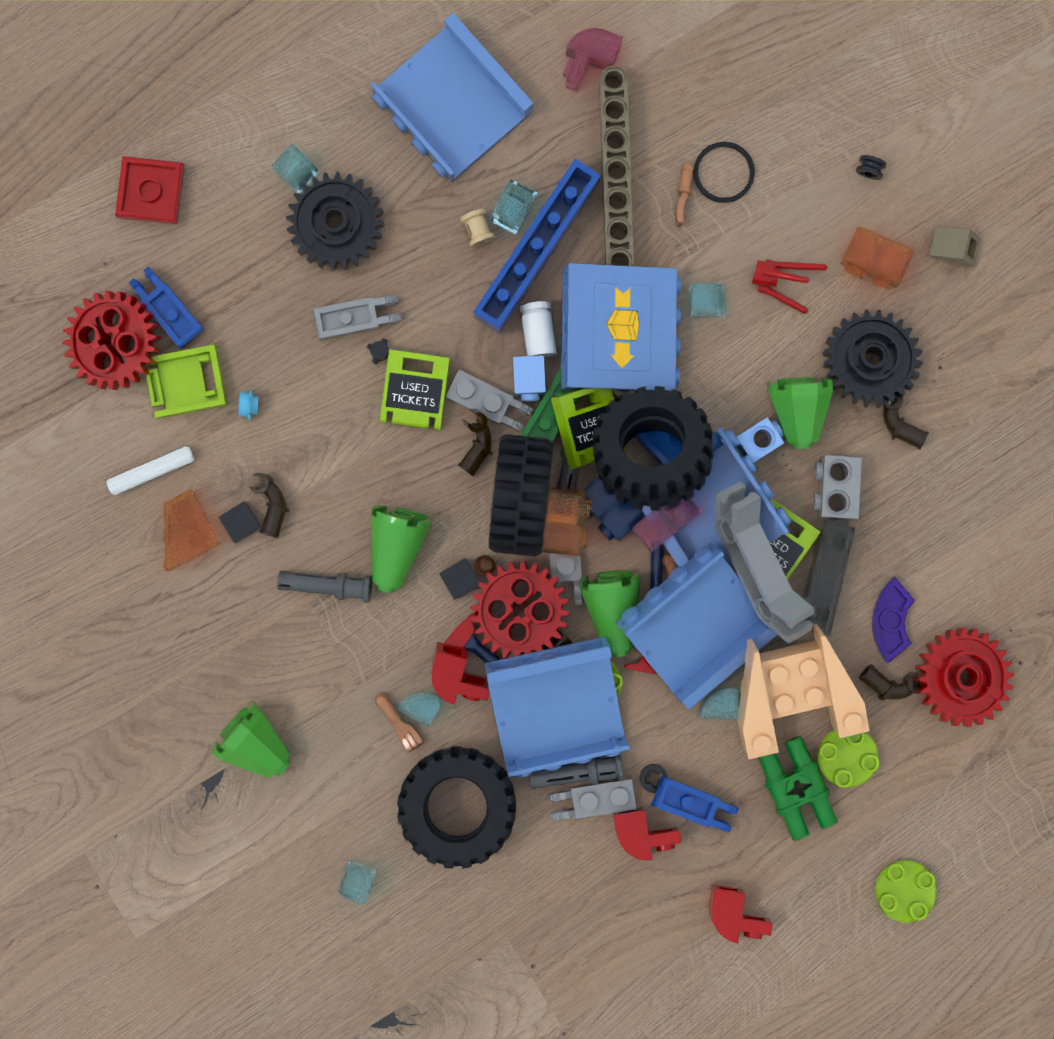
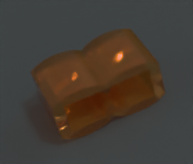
[840,226,914,290]
[542,487,591,556]

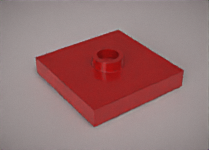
[115,156,185,225]

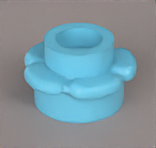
[238,390,259,420]

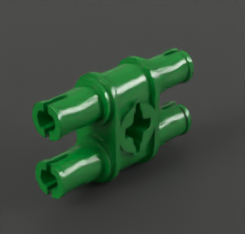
[758,736,838,841]

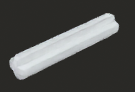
[106,446,195,495]

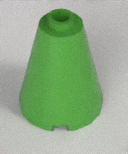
[371,505,433,593]
[579,570,641,657]

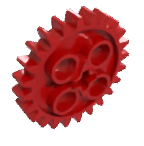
[62,290,161,390]
[470,560,571,659]

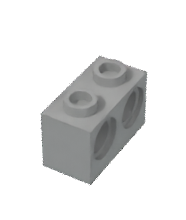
[813,455,862,520]

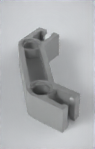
[715,481,814,644]

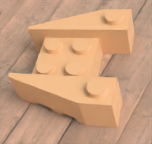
[736,624,870,759]

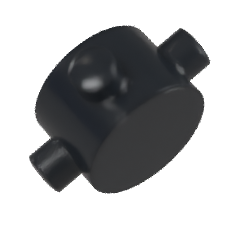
[367,338,389,364]

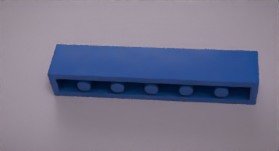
[473,159,601,334]

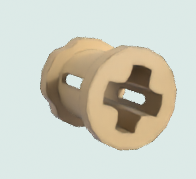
[460,209,496,248]

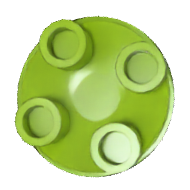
[817,730,880,788]
[875,860,937,923]

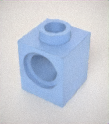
[513,355,546,402]
[737,417,784,462]

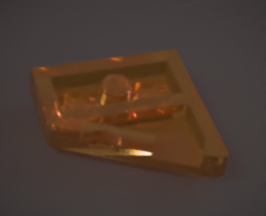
[163,489,220,571]

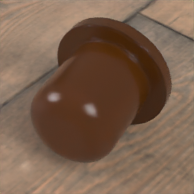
[474,555,495,577]

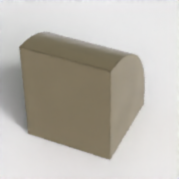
[929,226,981,267]

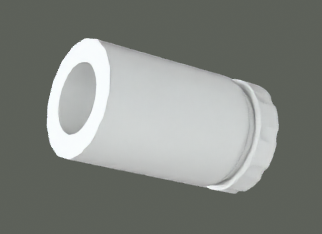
[520,301,557,358]

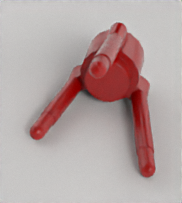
[752,259,827,314]

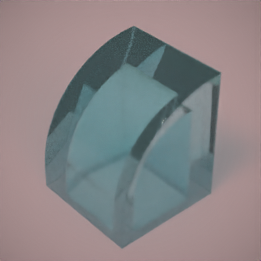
[272,144,319,193]
[489,179,538,235]
[689,283,727,318]
[698,687,739,720]
[396,692,444,727]
[338,860,377,905]

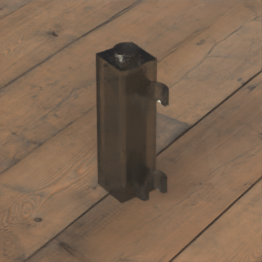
[803,518,855,636]

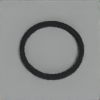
[693,142,755,203]

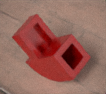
[431,642,490,705]
[613,807,681,860]
[709,885,773,943]

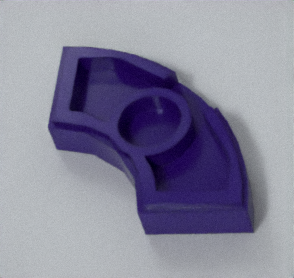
[872,577,915,663]

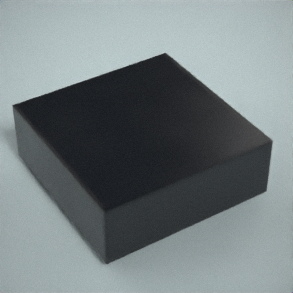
[218,501,262,543]
[439,558,479,600]

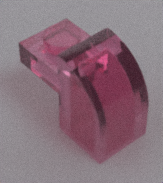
[563,28,623,92]
[632,498,703,552]

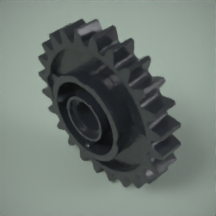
[286,172,385,271]
[823,310,923,408]

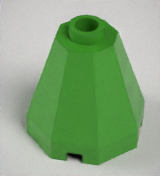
[767,377,833,449]
[212,700,290,778]

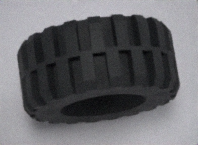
[592,386,713,511]
[489,434,554,557]
[397,746,516,869]

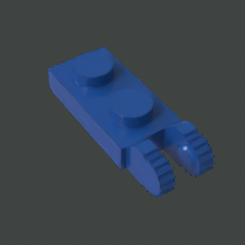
[129,266,205,349]
[651,776,739,833]

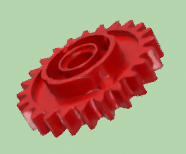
[914,628,1014,727]

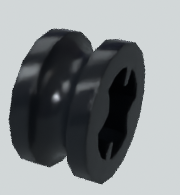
[856,155,886,180]
[640,764,668,793]

